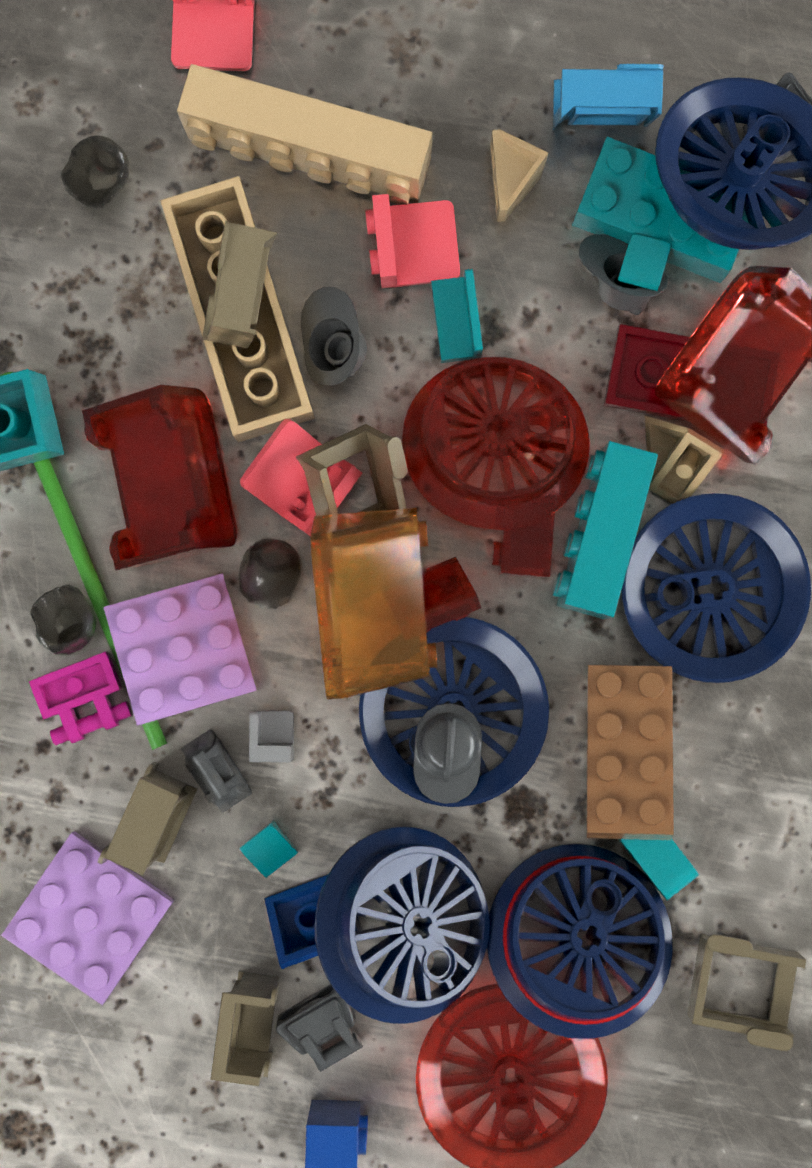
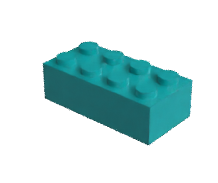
[572,136,748,283]
[0,369,65,471]
[552,441,658,619]

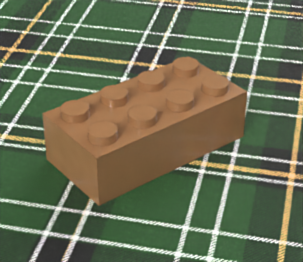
[587,665,674,840]

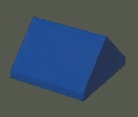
[264,875,363,969]

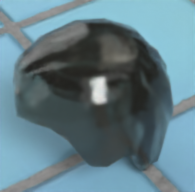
[60,135,130,208]
[238,538,301,609]
[30,584,97,656]

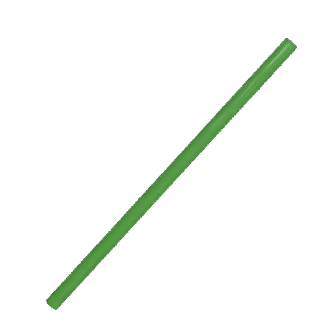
[0,372,167,750]

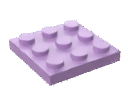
[103,573,257,726]
[1,831,174,1005]

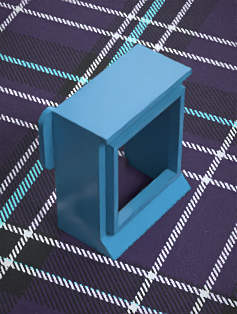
[553,64,664,130]

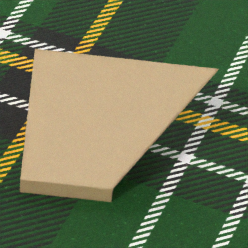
[490,129,548,222]
[644,415,724,504]

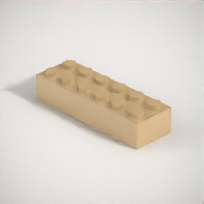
[177,64,433,205]
[160,176,315,443]

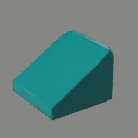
[618,233,671,291]
[239,820,298,878]

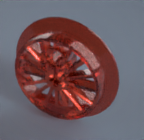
[402,357,590,530]
[416,983,608,1168]

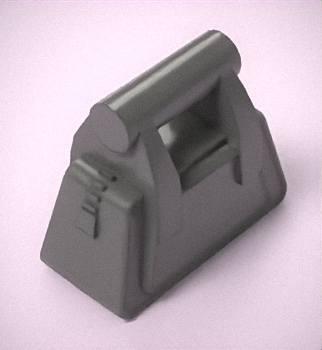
[181,729,252,813]
[276,984,363,1072]

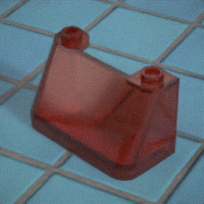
[655,266,812,465]
[82,384,238,571]

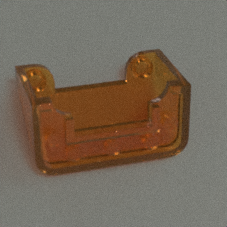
[311,508,438,700]

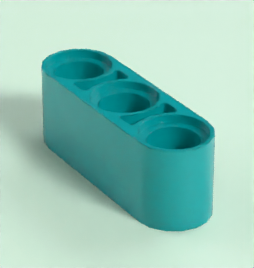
[618,839,699,901]

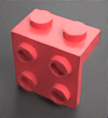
[171,0,254,71]
[365,194,460,289]
[240,419,362,539]

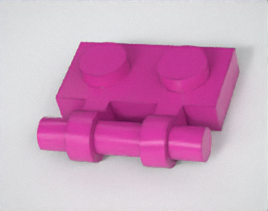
[29,651,133,746]

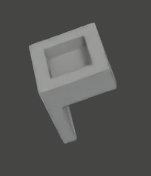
[249,711,294,762]

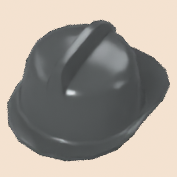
[579,234,668,315]
[301,287,367,386]
[413,703,482,804]

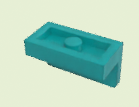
[431,269,483,363]

